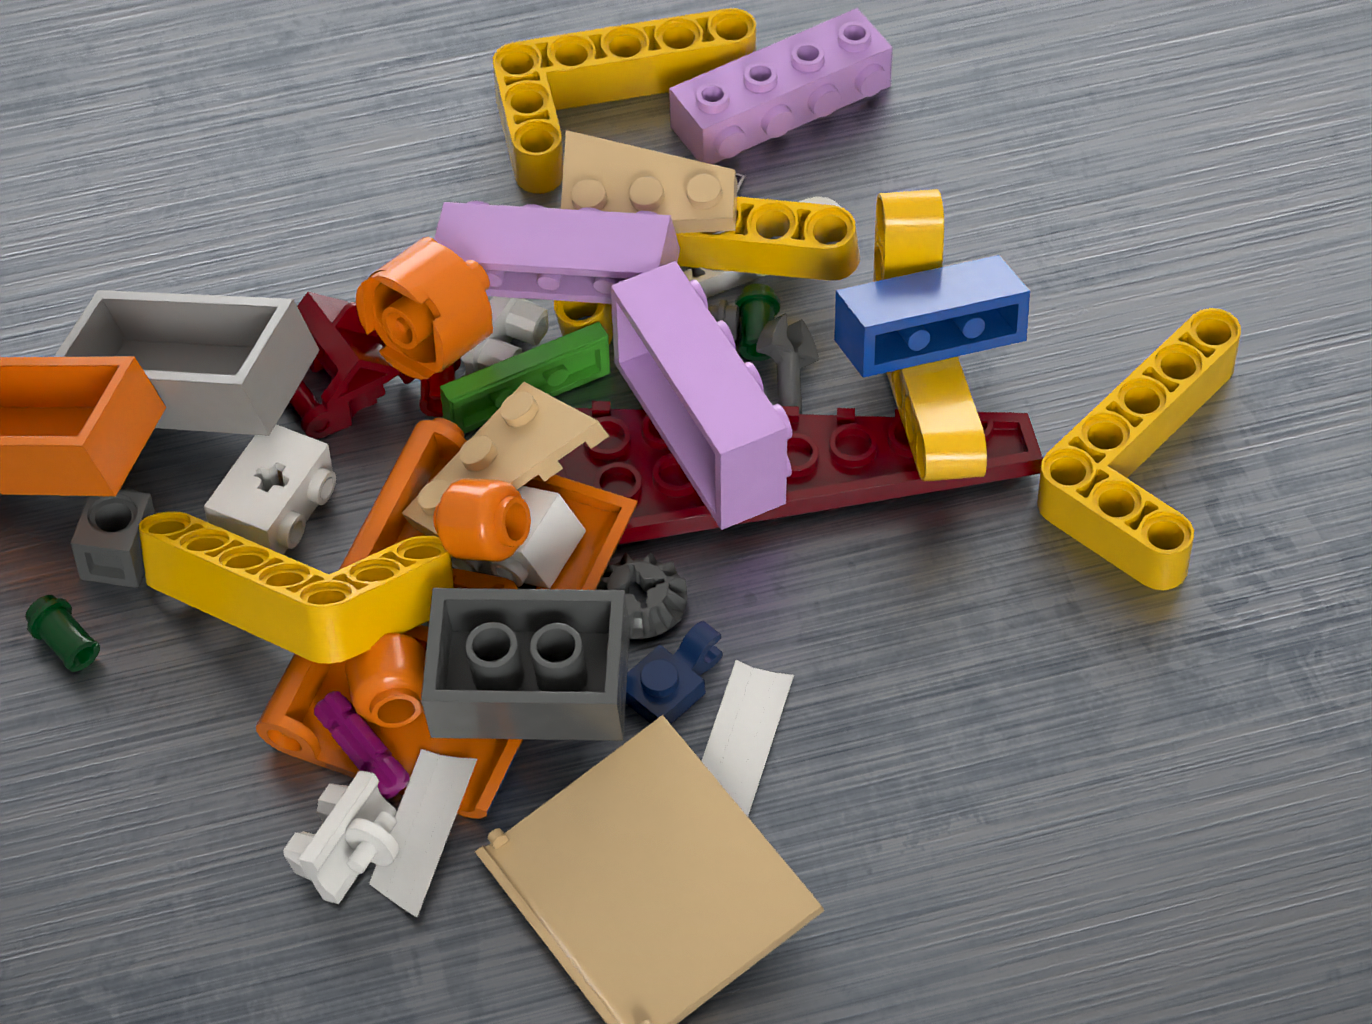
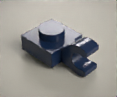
[625,620,723,724]

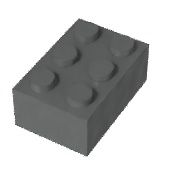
[421,588,630,741]

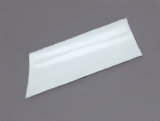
[702,660,794,817]
[369,749,477,917]

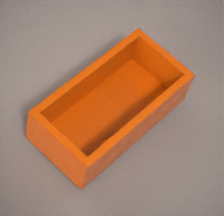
[0,356,166,496]

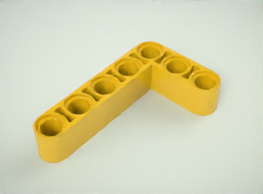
[493,8,756,194]
[873,189,987,481]
[554,196,860,344]
[1037,308,1241,590]
[139,511,454,664]

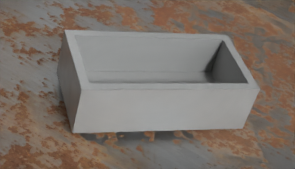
[54,290,320,436]

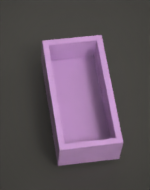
[611,261,792,530]

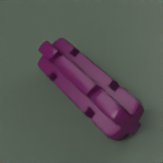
[314,691,410,799]

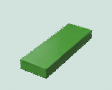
[440,322,610,434]

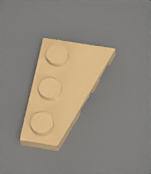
[561,130,737,233]
[402,382,609,537]

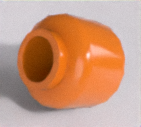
[433,478,531,562]
[345,632,426,728]

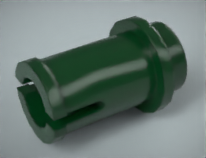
[735,284,780,361]
[25,595,100,672]

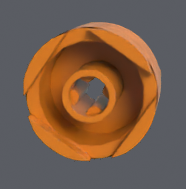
[356,237,493,380]

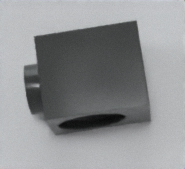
[70,488,155,588]

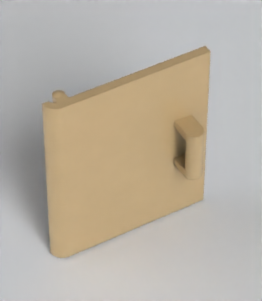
[475,715,824,1024]

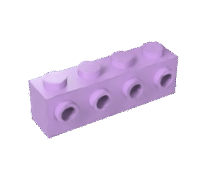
[669,8,892,164]
[434,201,680,304]

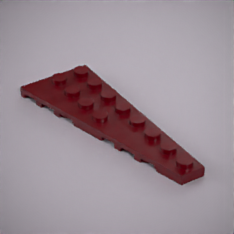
[555,401,1043,545]

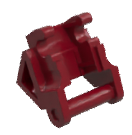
[289,291,415,439]

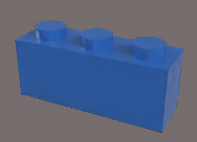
[834,255,1030,378]

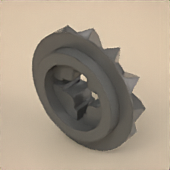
[596,552,688,639]

